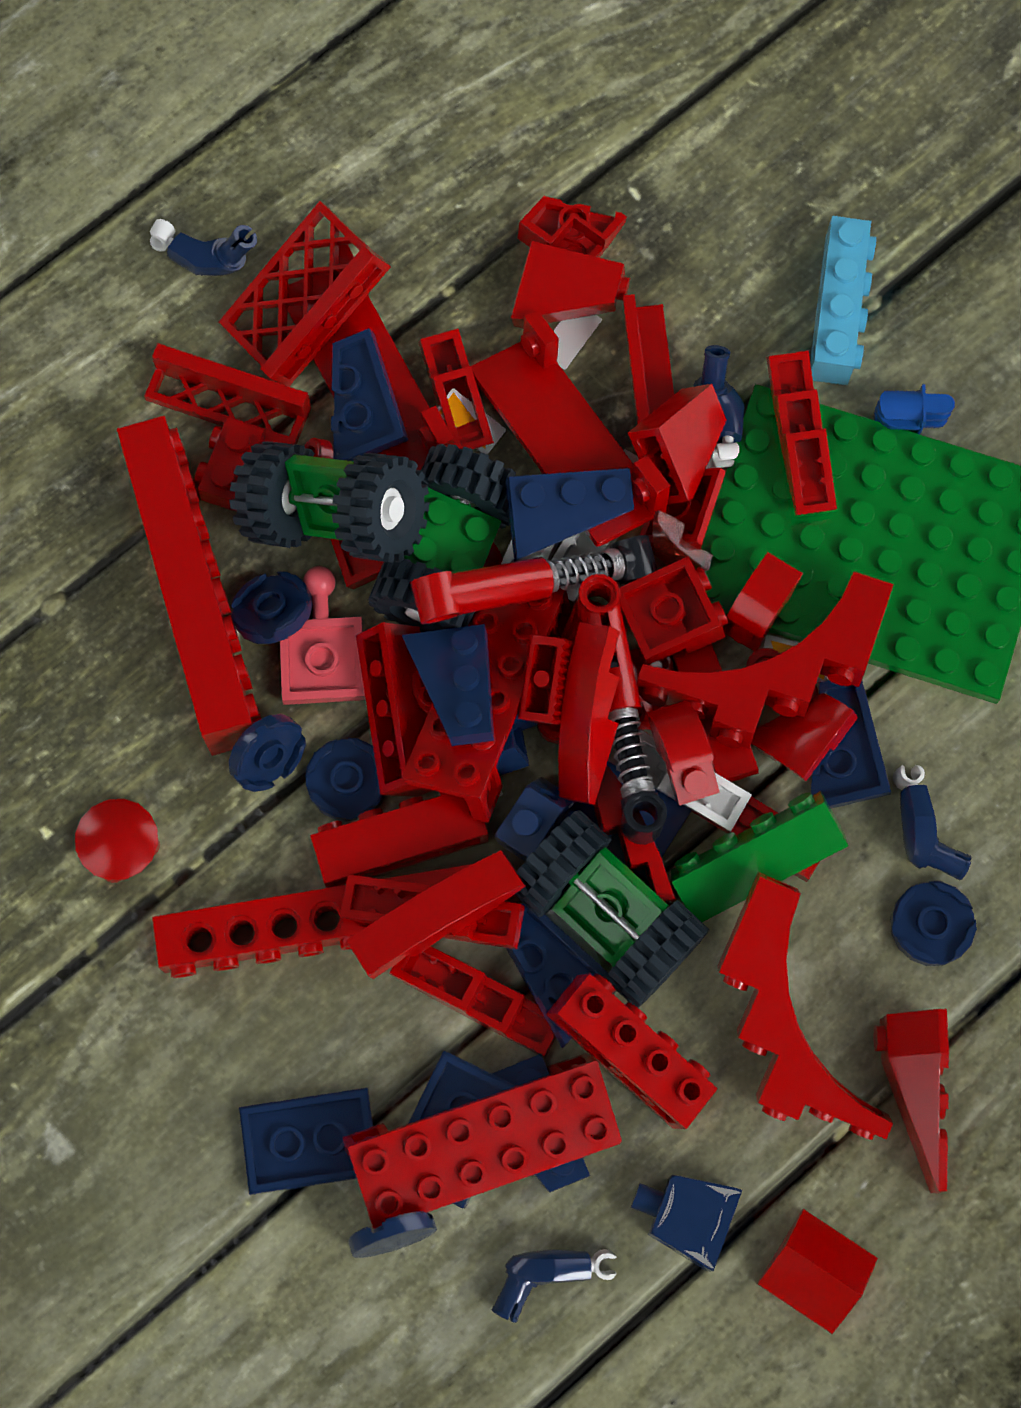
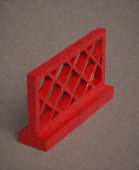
[218,201,391,387]

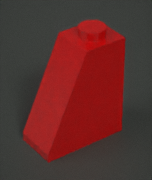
[511,241,630,328]
[628,384,727,504]

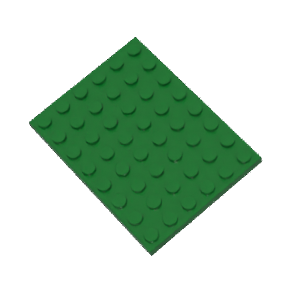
[695,384,1021,704]

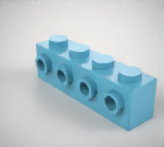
[810,216,876,385]

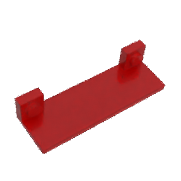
[278,245,454,470]
[471,310,671,547]
[402,587,572,823]
[342,1053,622,1230]

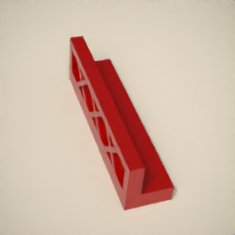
[623,294,674,425]
[144,343,311,445]

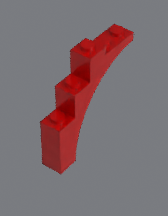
[637,572,894,749]
[717,872,893,1140]

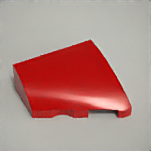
[517,196,627,258]
[751,693,858,781]

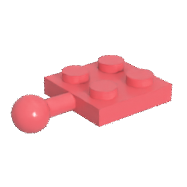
[280,566,366,705]

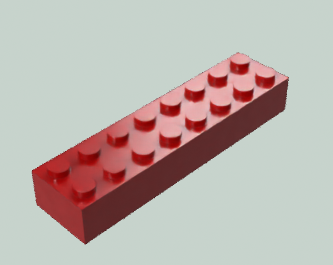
[117,415,262,756]

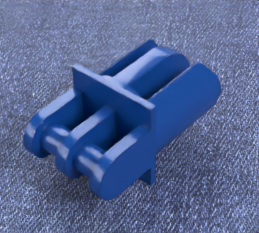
[873,384,955,434]

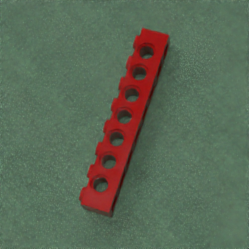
[152,864,472,978]

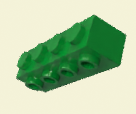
[671,791,849,922]

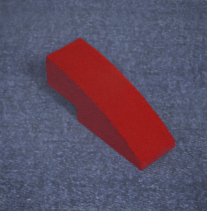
[418,328,494,450]

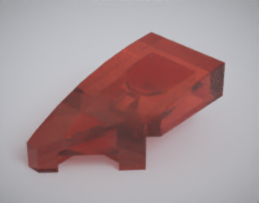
[653,510,713,571]

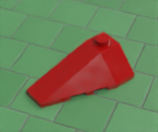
[873,1009,949,1193]

